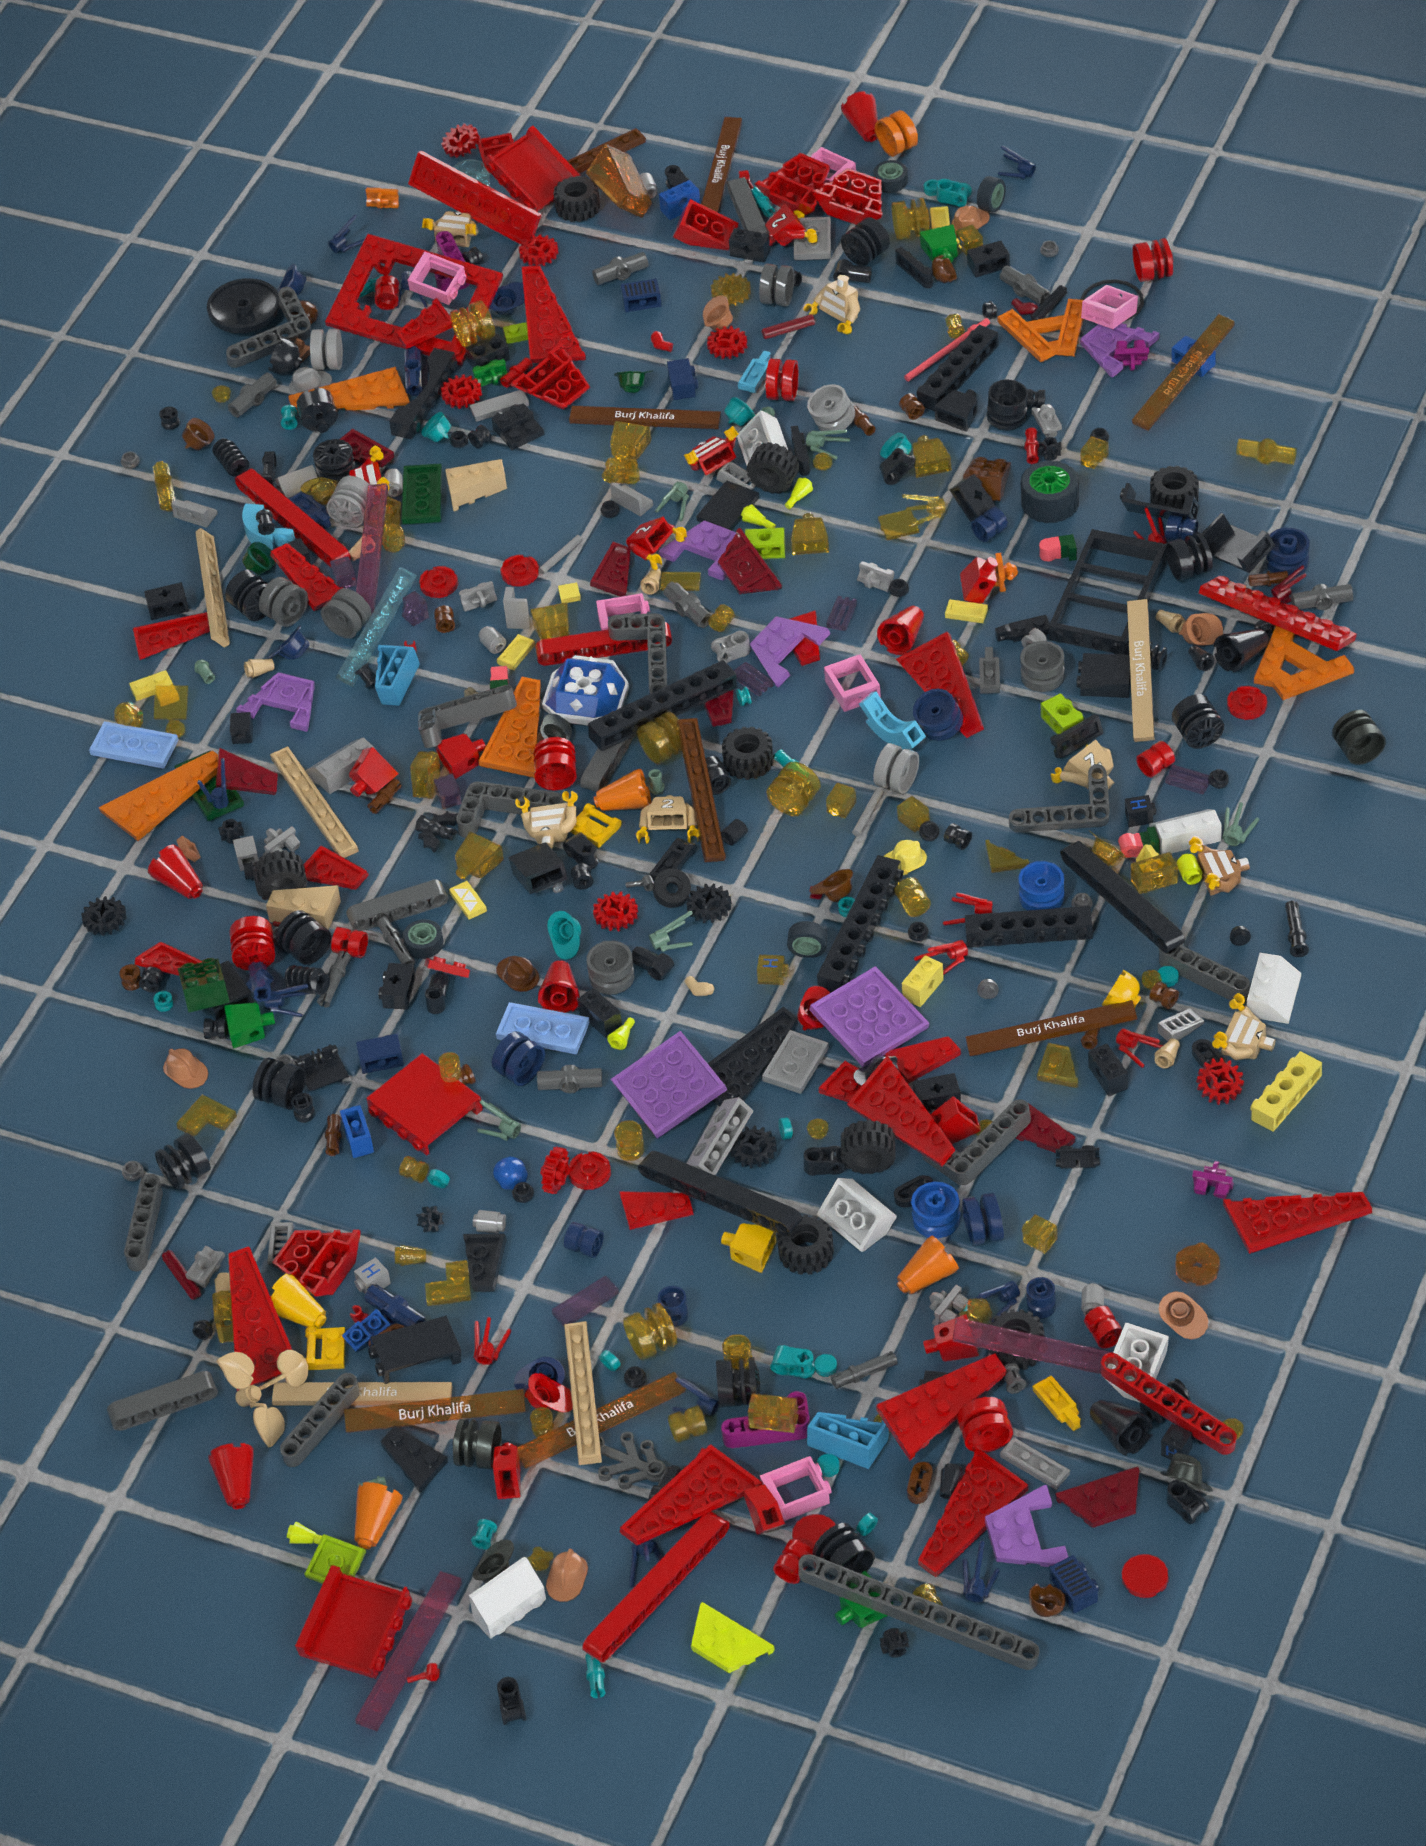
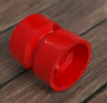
[375,275,399,310]
[1136,741,1175,778]
[331,927,368,958]
[1084,1306,1123,1349]
[773,1539,813,1584]

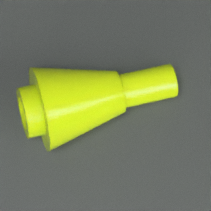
[784,478,813,509]
[741,504,776,528]
[607,1017,635,1050]
[287,1521,322,1544]

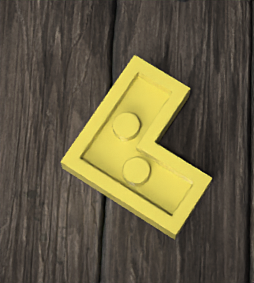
[129,670,180,707]

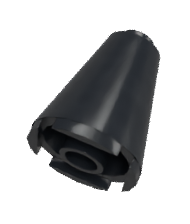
[1213,629,1269,673]
[1090,1400,1152,1456]

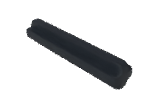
[1030,285,1067,321]

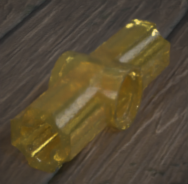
[1236,438,1297,464]
[152,461,175,512]

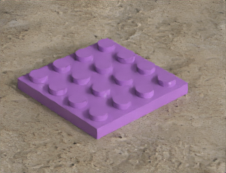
[809,966,929,1067]
[611,1031,727,1138]

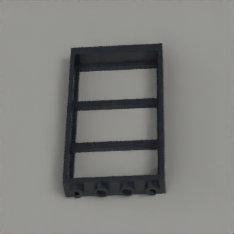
[1049,529,1167,655]

